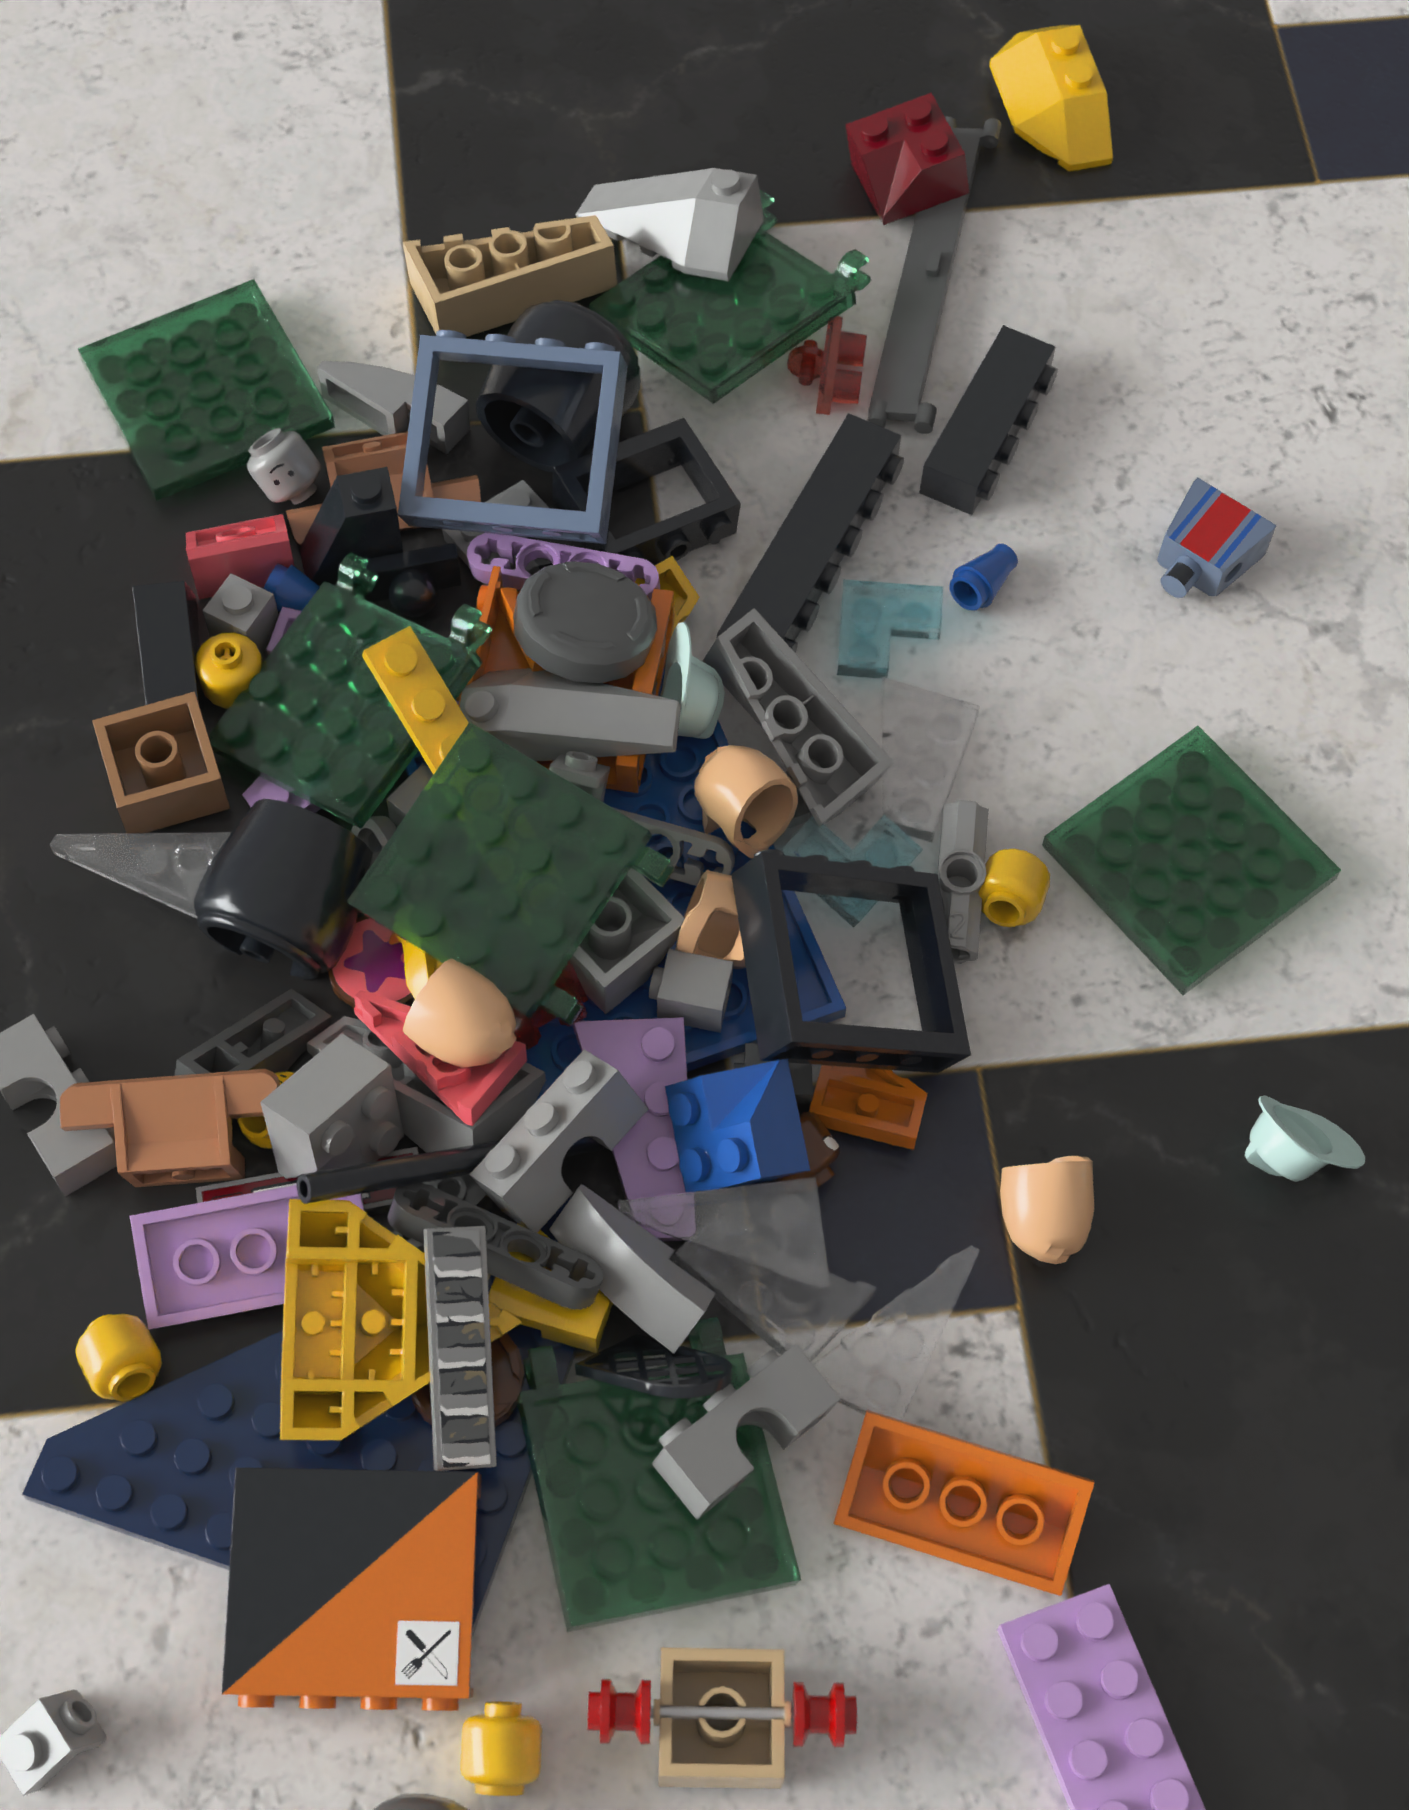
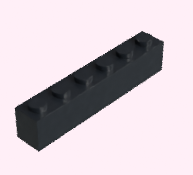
[717,413,904,652]

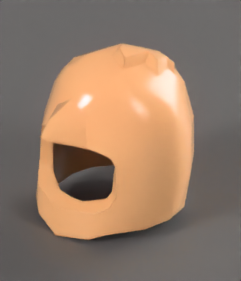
[694,745,798,859]
[676,870,746,969]
[403,958,517,1068]
[1000,1156,1094,1264]

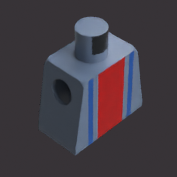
[1157,477,1277,598]

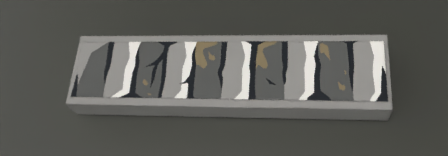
[423,1226,496,1471]

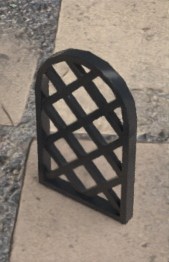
[575,1334,733,1398]

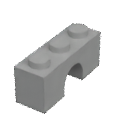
[0,1014,117,1197]
[469,1049,648,1233]
[652,1344,841,1520]

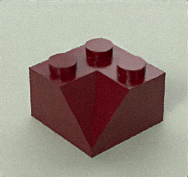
[846,93,969,225]

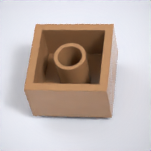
[92,692,230,838]

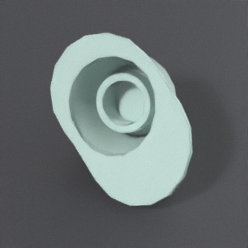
[660,622,725,739]
[1245,1095,1365,1182]

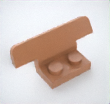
[286,431,481,546]
[60,1069,280,1187]

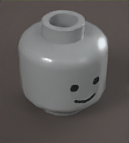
[247,428,321,505]

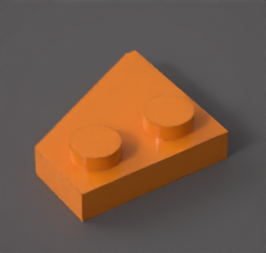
[809,1065,928,1150]

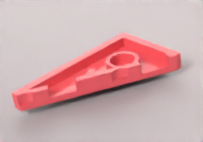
[354,990,527,1126]

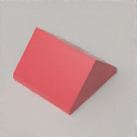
[186,514,295,599]

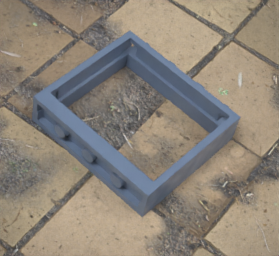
[398,330,628,544]

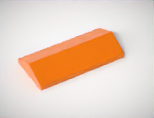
[833,1410,1094,1596]

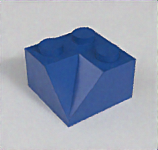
[665,1059,810,1197]

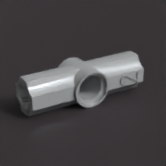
[937,800,989,964]

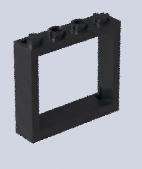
[731,849,971,1073]

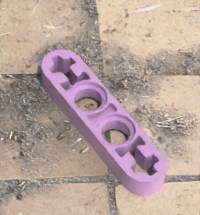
[467,533,660,601]

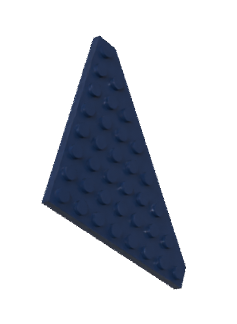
[22,1197,578,1637]

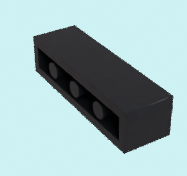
[919,325,1058,515]

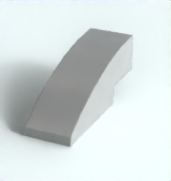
[317,361,470,455]
[549,1184,716,1353]

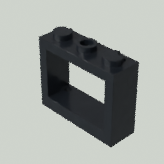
[552,418,741,566]

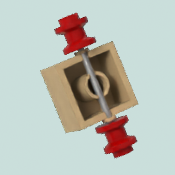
[588,1647,857,1789]

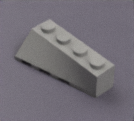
[702,608,894,827]

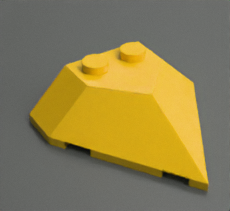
[280,1199,522,1441]

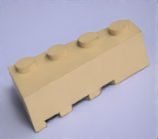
[403,215,617,337]

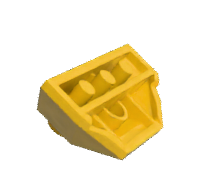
[990,25,1113,172]

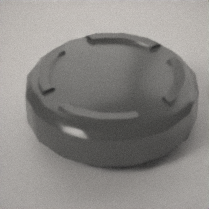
[513,561,657,683]

